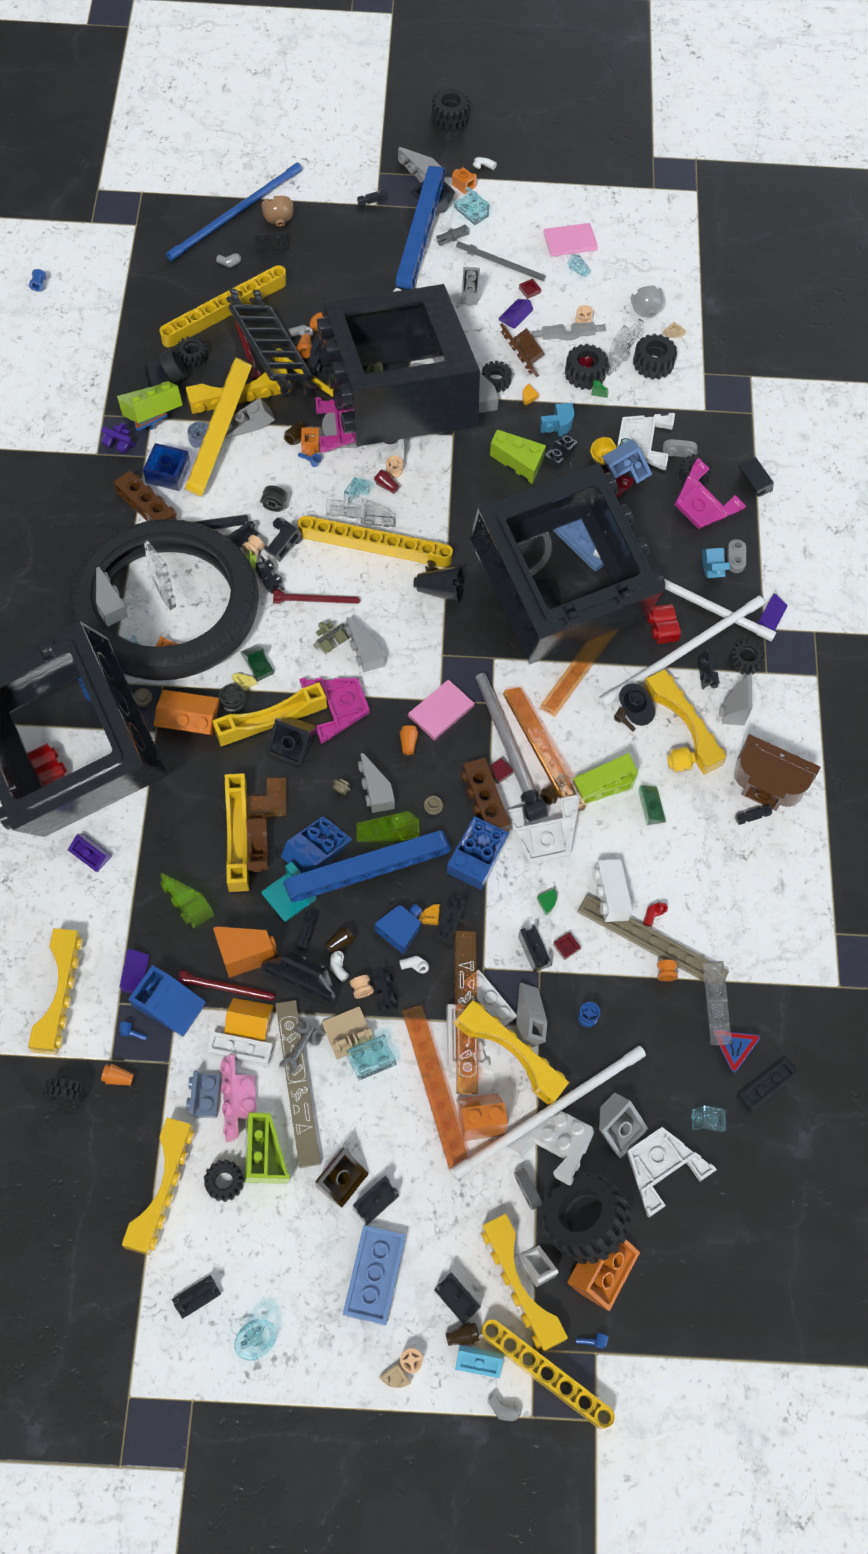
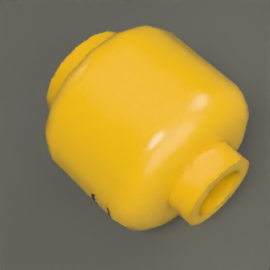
[667,747,696,773]

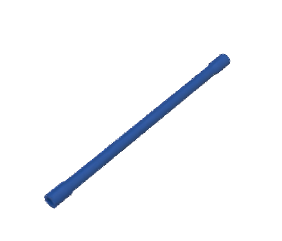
[166,162,302,261]

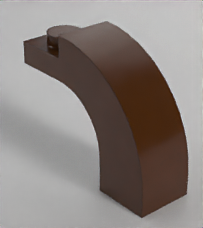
[246,813,269,872]

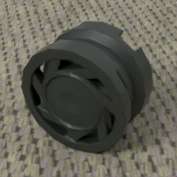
[260,485,288,512]
[219,684,246,714]

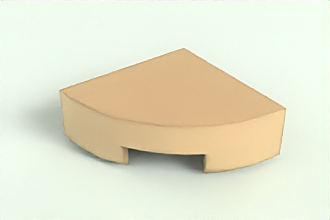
[663,322,686,338]
[380,1364,411,1388]

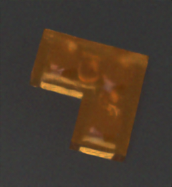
[247,778,286,816]

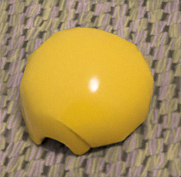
[590,437,617,465]

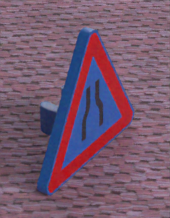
[134,413,167,431]
[714,1031,760,1073]

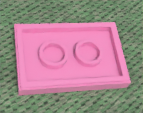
[543,223,598,257]
[408,680,475,740]

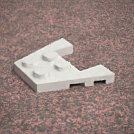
[617,413,675,470]
[505,795,580,864]
[506,1111,594,1186]
[627,1127,717,1218]

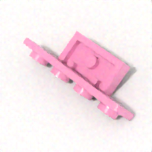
[220,1054,257,1142]

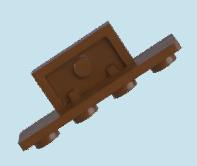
[500,323,545,378]

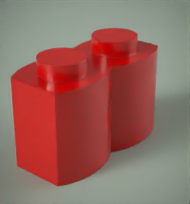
[647,604,681,644]
[27,743,67,786]

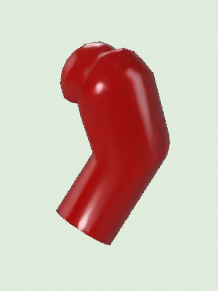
[643,902,668,927]

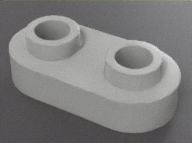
[663,439,697,457]
[727,539,746,573]

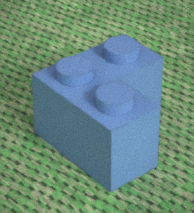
[602,439,652,483]

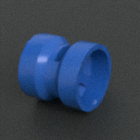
[578,1002,600,1027]

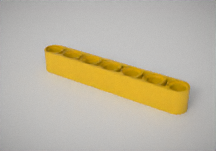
[481,1319,615,1429]

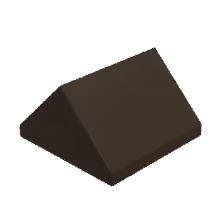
[315,1147,369,1208]

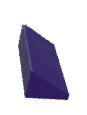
[498,299,533,329]
[758,593,788,631]
[68,833,112,872]
[119,949,150,993]

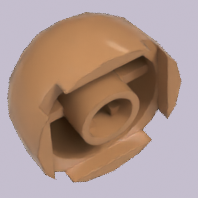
[261,196,294,227]

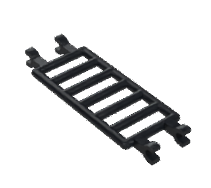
[226,289,317,397]

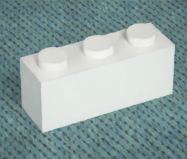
[592,859,633,922]

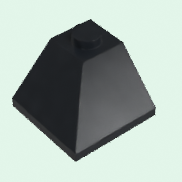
[266,718,317,767]

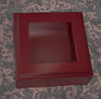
[519,278,541,299]
[489,758,513,784]
[553,932,581,960]

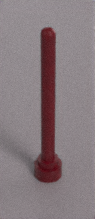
[235,322,263,382]
[273,589,361,604]
[178,969,275,1001]

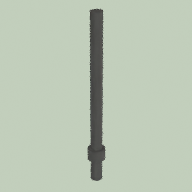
[456,241,546,282]

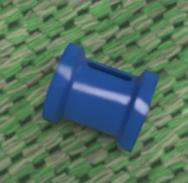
[28,269,47,292]

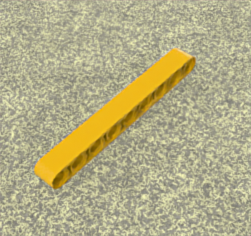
[160,266,286,347]
[184,357,252,497]
[298,516,453,568]

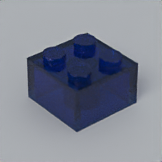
[143,443,190,491]

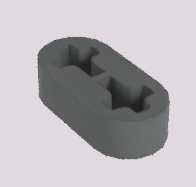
[514,1168,542,1210]

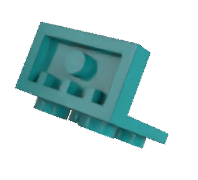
[262,862,317,922]

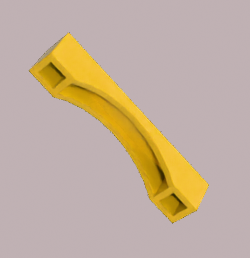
[186,369,291,414]
[643,669,726,775]
[212,682,327,747]
[225,774,249,892]
[28,928,83,1055]
[453,1000,569,1106]
[122,1117,195,1256]
[480,1214,568,1353]

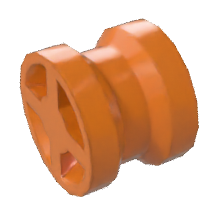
[657,960,678,981]

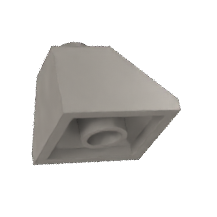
[719,675,752,726]
[599,1092,648,1159]

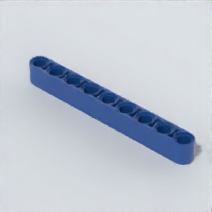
[396,166,446,289]
[283,831,451,902]

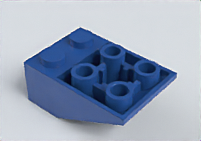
[281,816,352,873]
[447,816,509,890]
[129,965,206,1037]

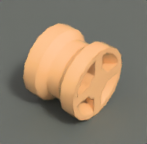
[575,305,593,323]
[386,456,403,478]
[242,535,265,556]
[350,975,374,999]
[400,1348,423,1374]

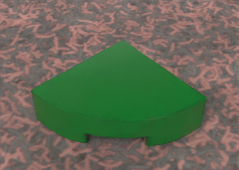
[591,380,608,398]
[537,888,557,915]

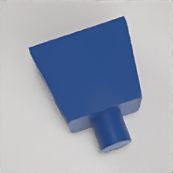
[375,904,423,955]

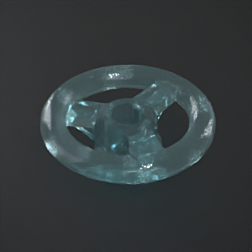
[234,1319,277,1361]

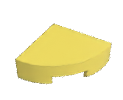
[231,673,257,690]

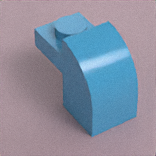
[540,403,574,437]
[702,548,730,578]

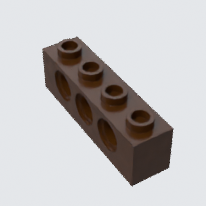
[114,470,177,521]
[461,758,510,832]

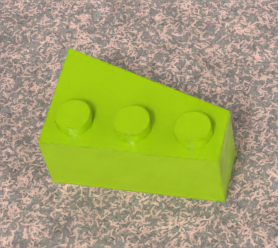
[117,382,183,423]
[490,430,546,484]
[571,753,638,806]
[244,1112,290,1184]

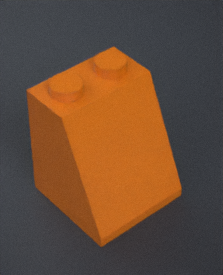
[213,927,277,978]
[456,1093,508,1141]

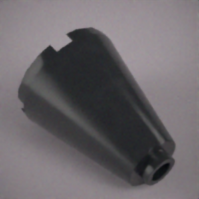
[413,566,464,602]

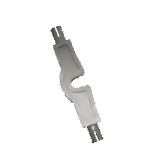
[532,322,606,340]

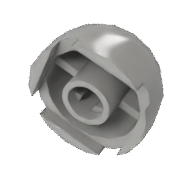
[630,285,664,318]

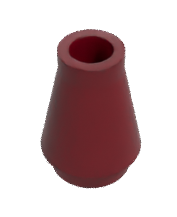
[374,469,400,494]

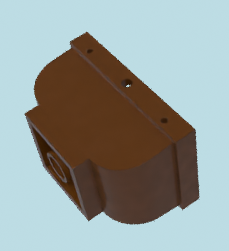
[734,734,821,811]

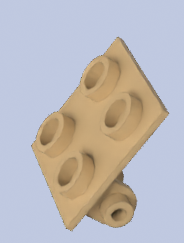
[321,1007,375,1059]

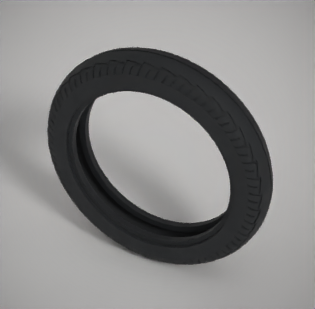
[70,519,259,681]

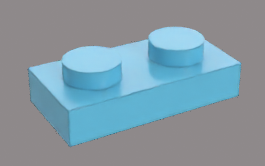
[455,1345,504,1378]

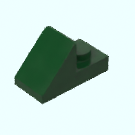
[241,644,274,682]

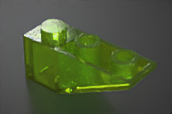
[356,811,419,842]
[160,873,214,928]

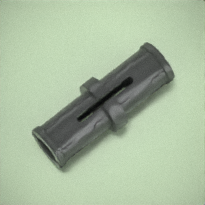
[436,224,469,246]

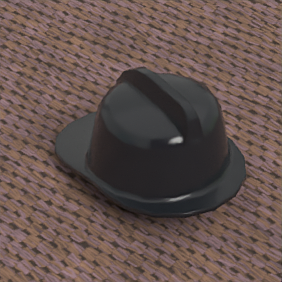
[619,683,655,726]

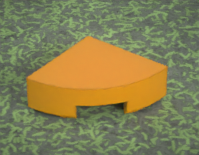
[522,384,539,406]
[418,904,440,925]

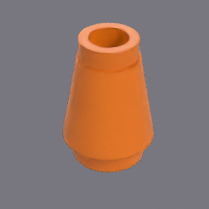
[297,334,312,358]
[400,726,418,755]
[101,1063,134,1086]

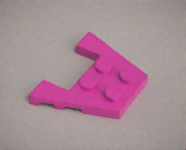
[315,397,355,453]
[674,458,746,529]
[299,678,369,744]

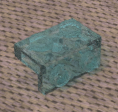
[454,187,490,225]
[347,1035,397,1081]

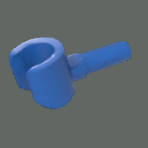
[298,452,321,467]
[119,1022,147,1041]
[576,1333,608,1349]

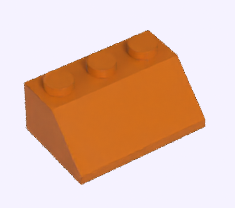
[153,690,220,736]
[567,1240,640,1311]

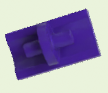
[101,423,136,454]

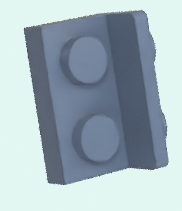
[186,1071,221,1118]

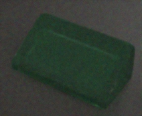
[638,785,666,825]

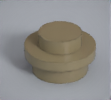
[133,688,152,707]
[332,779,351,795]
[424,796,443,815]

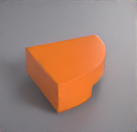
[310,312,323,332]

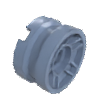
[187,421,209,449]

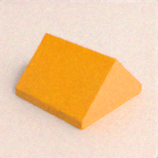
[224,998,274,1042]

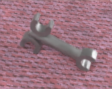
[279,1017,325,1074]

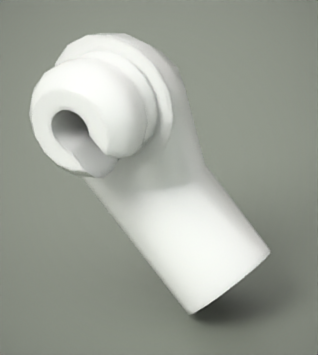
[473,157,497,170]
[329,951,349,982]
[399,956,429,974]

